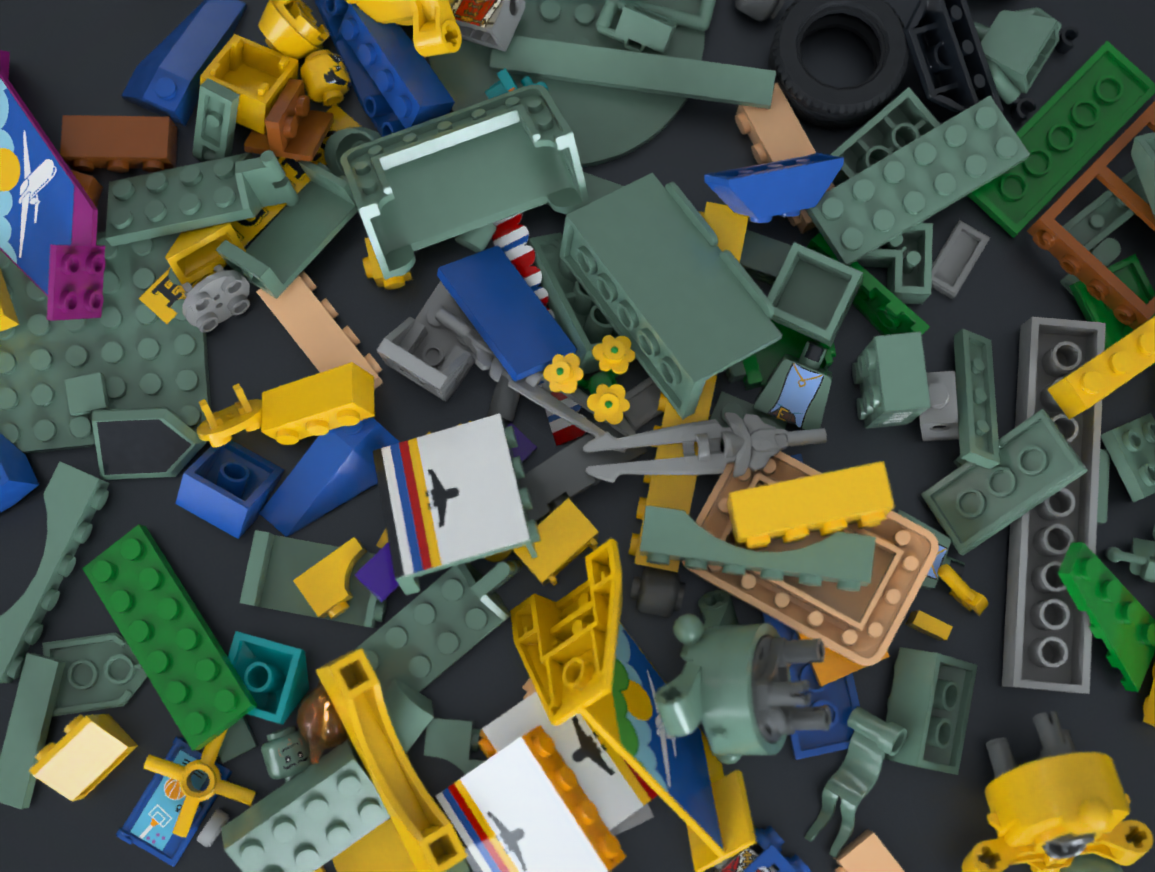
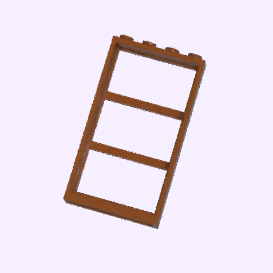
[1027,101,1155,330]

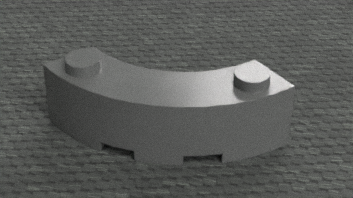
[519,415,648,525]

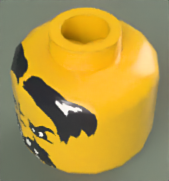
[300,50,351,106]

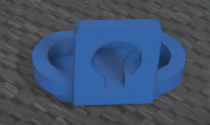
[742,825,811,872]

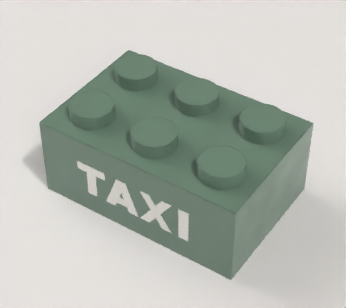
[852,332,931,429]

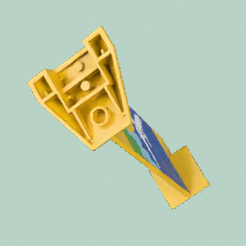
[510,538,757,872]

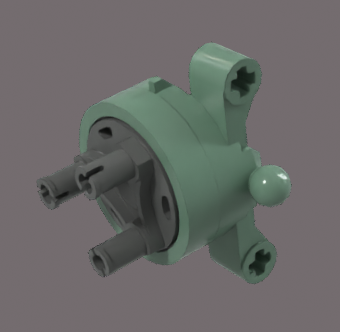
[654,590,831,765]

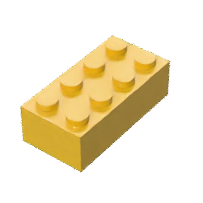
[727,461,894,551]

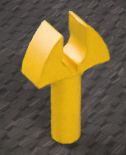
[937,564,989,616]

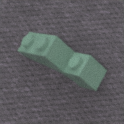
[424,717,488,775]

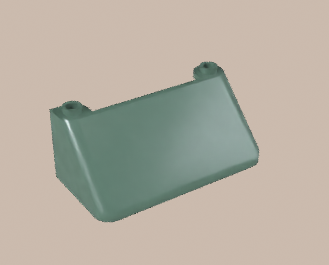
[340,85,591,280]

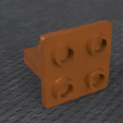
[244,78,334,161]

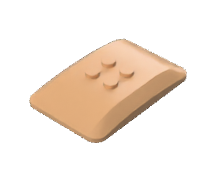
[681,451,939,666]

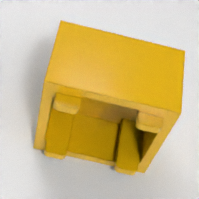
[200,34,299,135]
[512,498,599,586]

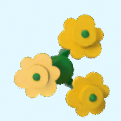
[543,335,635,425]

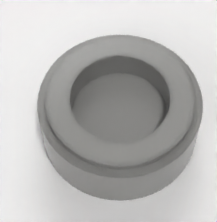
[196,808,230,847]

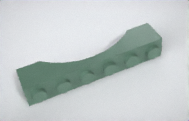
[0,461,110,683]
[640,505,876,592]

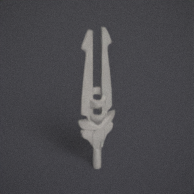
[435,307,636,453]
[583,412,827,483]

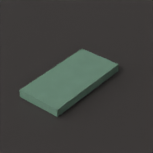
[921,409,1088,556]

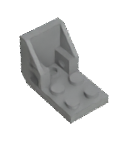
[377,281,475,402]

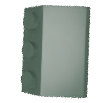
[884,647,978,775]

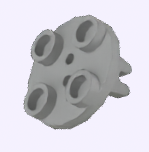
[181,264,250,333]

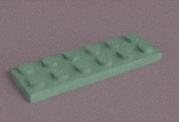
[805,96,1030,266]

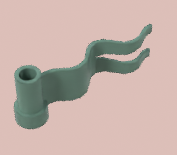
[805,706,907,858]

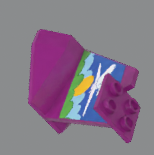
[0,50,106,321]

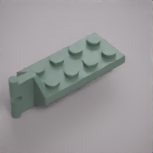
[105,150,299,246]
[355,559,522,694]

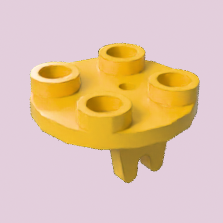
[196,383,262,447]

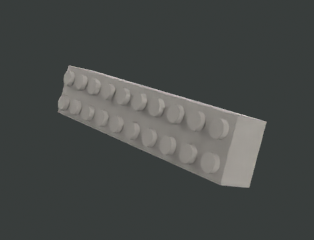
[1002,317,1106,694]

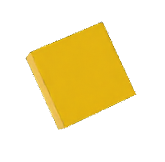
[905,610,953,641]

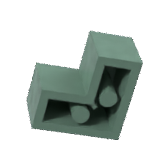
[857,223,933,304]

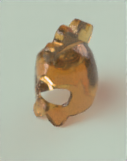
[297,680,349,764]

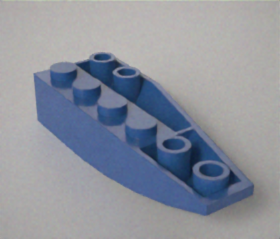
[314,0,455,137]

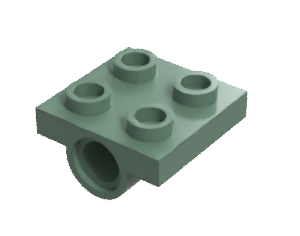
[1101,413,1155,502]

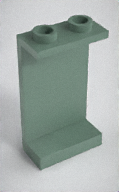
[216,161,359,299]
[239,530,387,629]

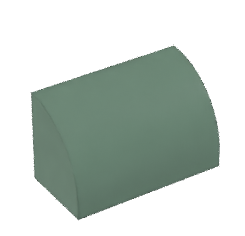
[382,678,434,754]

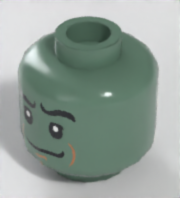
[261,725,316,783]

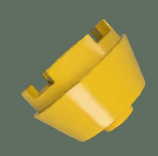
[258,0,330,60]

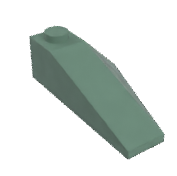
[527,232,619,375]

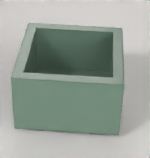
[767,242,863,347]

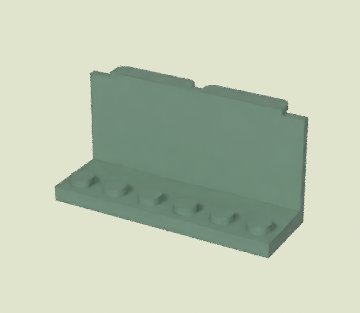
[560,172,782,420]

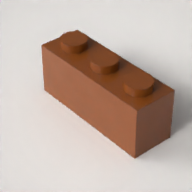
[60,115,178,173]

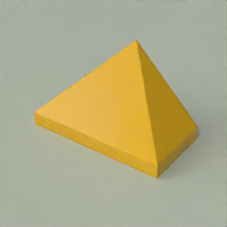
[165,222,246,285]

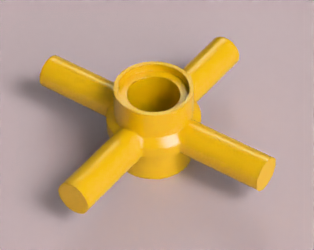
[144,729,257,838]

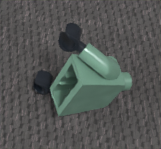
[974,7,1078,122]

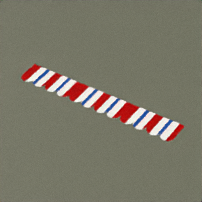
[492,212,586,446]

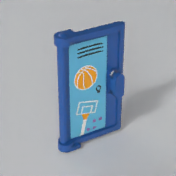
[116,736,233,867]

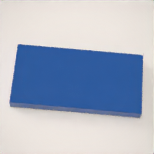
[437,245,577,382]

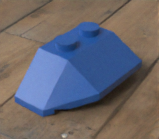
[704,153,844,223]

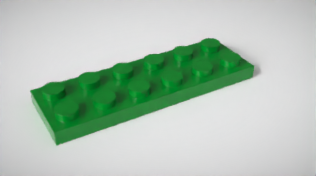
[967,41,1155,238]
[82,524,258,751]

